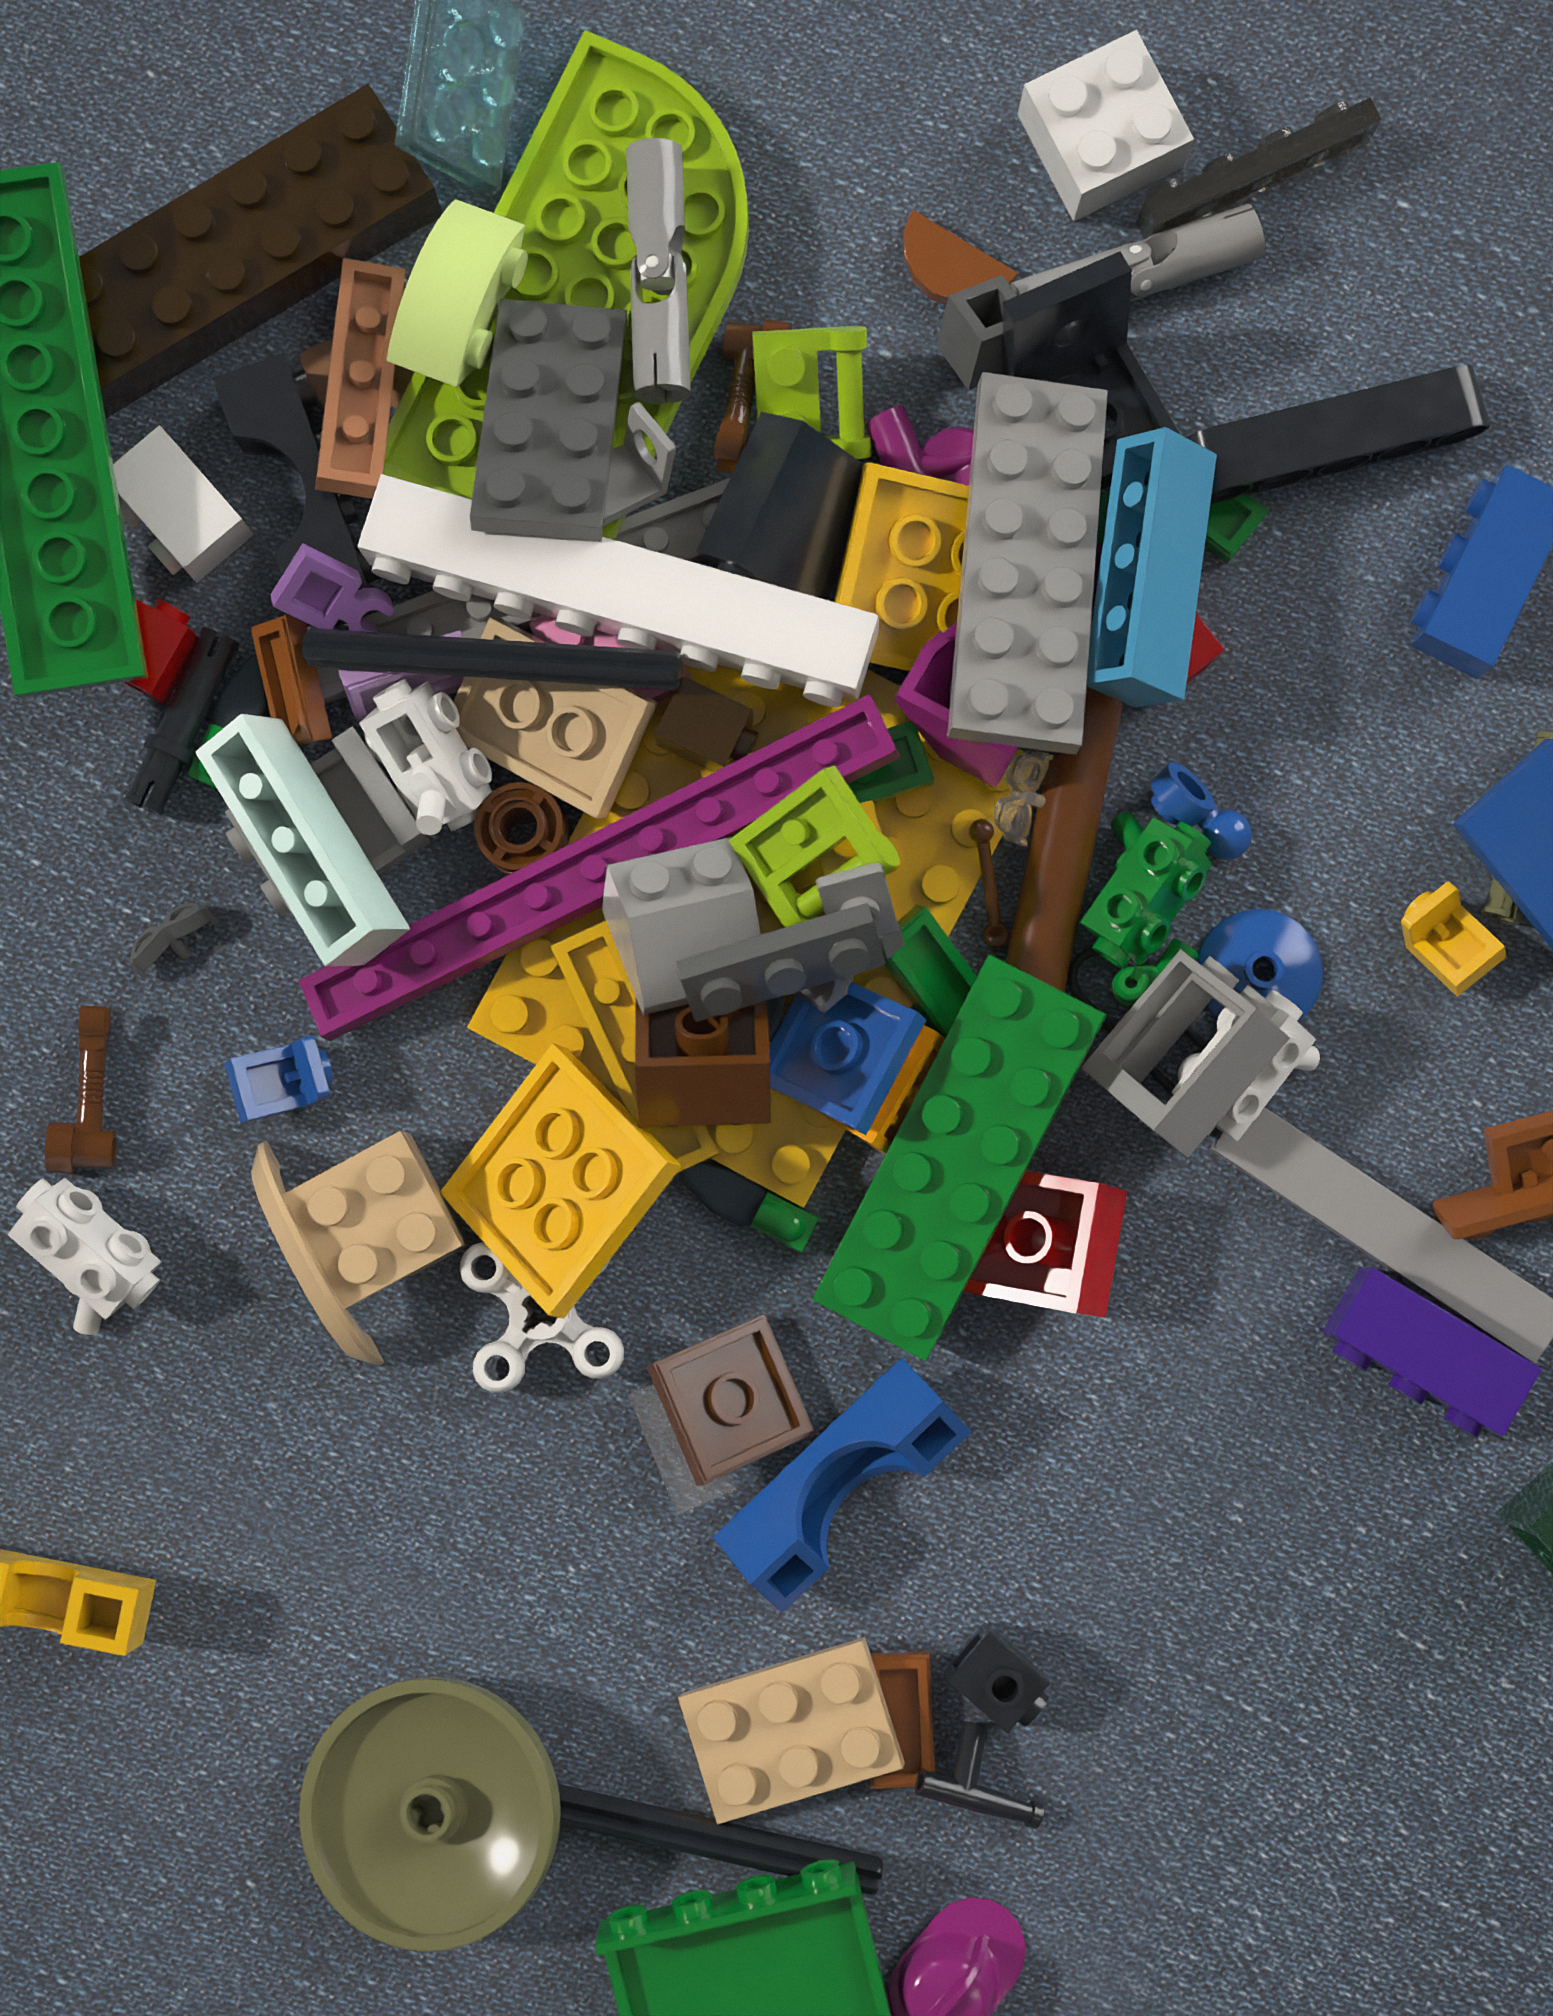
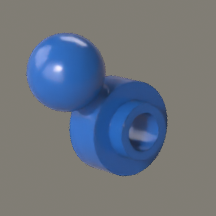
[1151,762,1252,860]

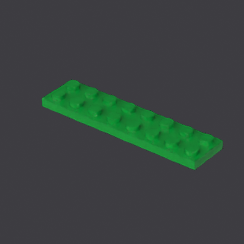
[0,162,148,698]

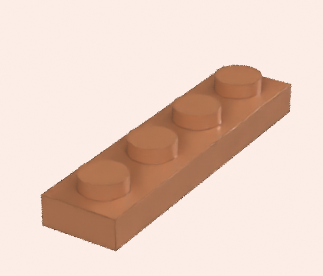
[315,258,405,499]

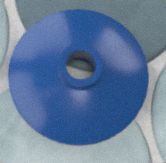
[1196,909,1323,1022]

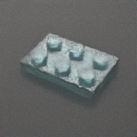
[394,0,526,193]

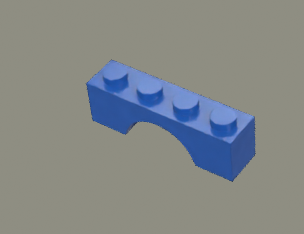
[713,1358,971,1613]

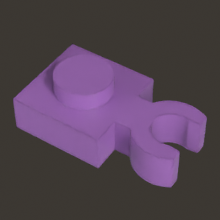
[270,544,395,632]

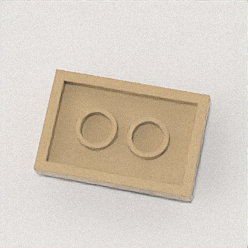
[454,617,658,819]
[678,1637,905,1824]

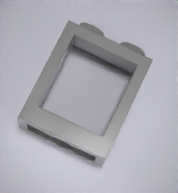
[1081,949,1290,1158]

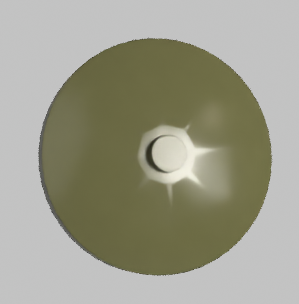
[299,1677,561,1952]

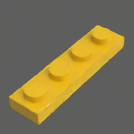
[550,920,719,1174]

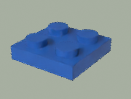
[769,982,926,1135]

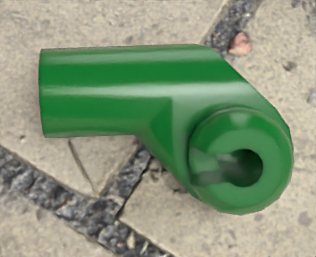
[1112,938,1199,1007]

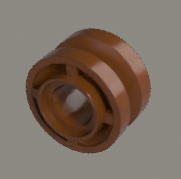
[474,782,571,876]

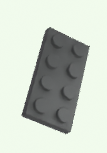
[470,299,627,542]

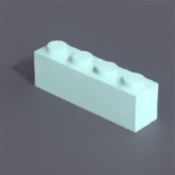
[196,714,410,966]

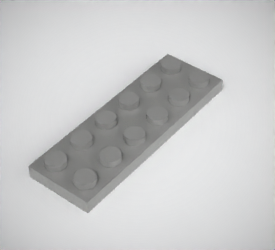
[947,372,1108,755]

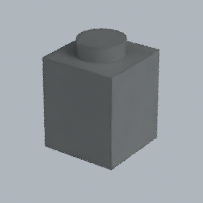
[937,275,1017,391]

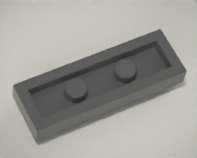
[676,902,886,1022]

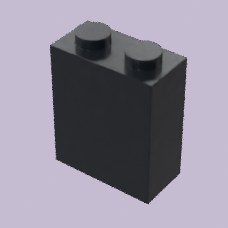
[696,412,863,600]

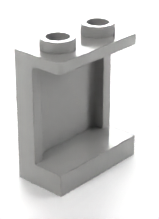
[225,726,431,918]

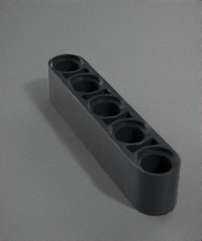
[1186,365,1491,504]

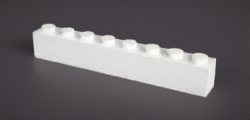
[357,474,879,707]

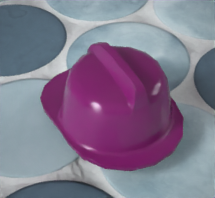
[888,1897,1026,2016]

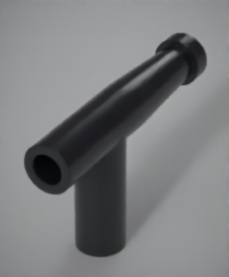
[915,1721,1044,1829]

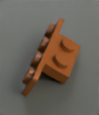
[1433,1110,1553,1239]

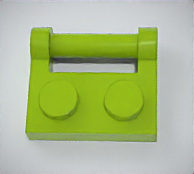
[752,326,872,459]
[729,766,900,927]

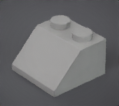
[602,837,760,1015]

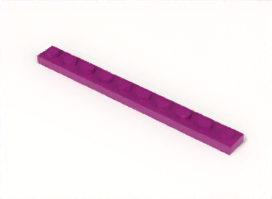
[298,694,901,1041]

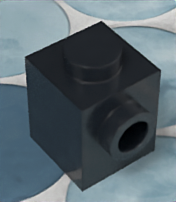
[944,1622,1050,1734]

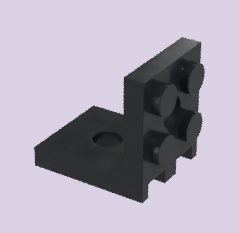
[1002,251,1180,491]

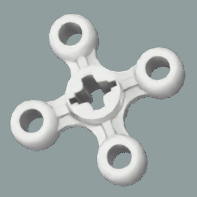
[460,1242,624,1393]

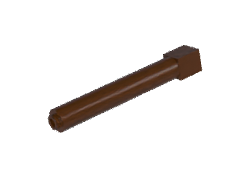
[1005,628,1124,992]

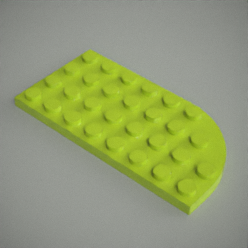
[383,30,749,540]

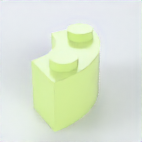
[386,199,528,387]

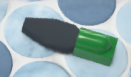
[187,654,269,790]
[681,1162,819,1253]

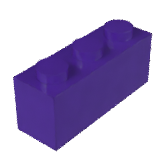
[1321,1267,1542,1439]

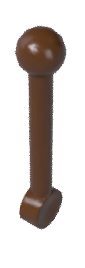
[969,819,1009,948]

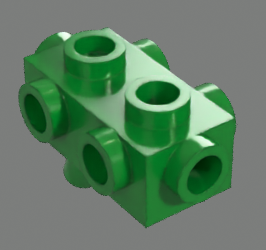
[1080,812,1212,969]

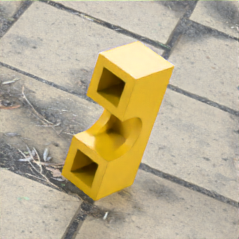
[0,1549,156,1656]

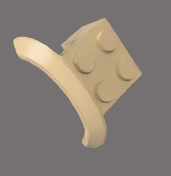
[251,1131,470,1366]

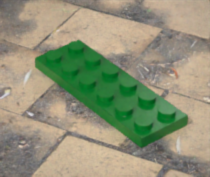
[812,954,1107,1361]

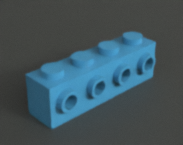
[1086,427,1217,708]

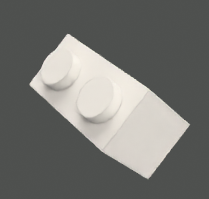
[113,425,254,583]

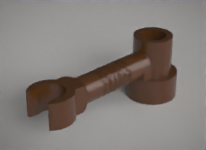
[713,319,792,474]
[45,1005,117,1174]

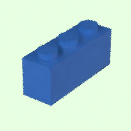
[1410,465,1553,679]

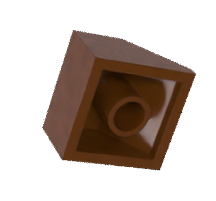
[635,999,771,1127]

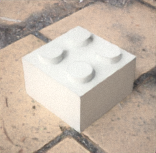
[1018,30,1194,222]

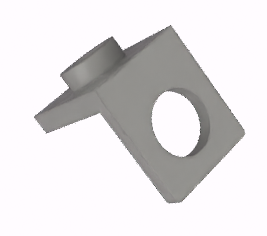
[603,402,676,526]
[816,863,899,936]

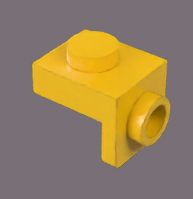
[1401,881,1506,997]

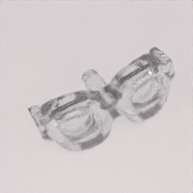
[994,749,1053,846]

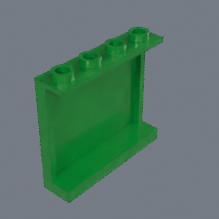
[595,1859,892,2016]

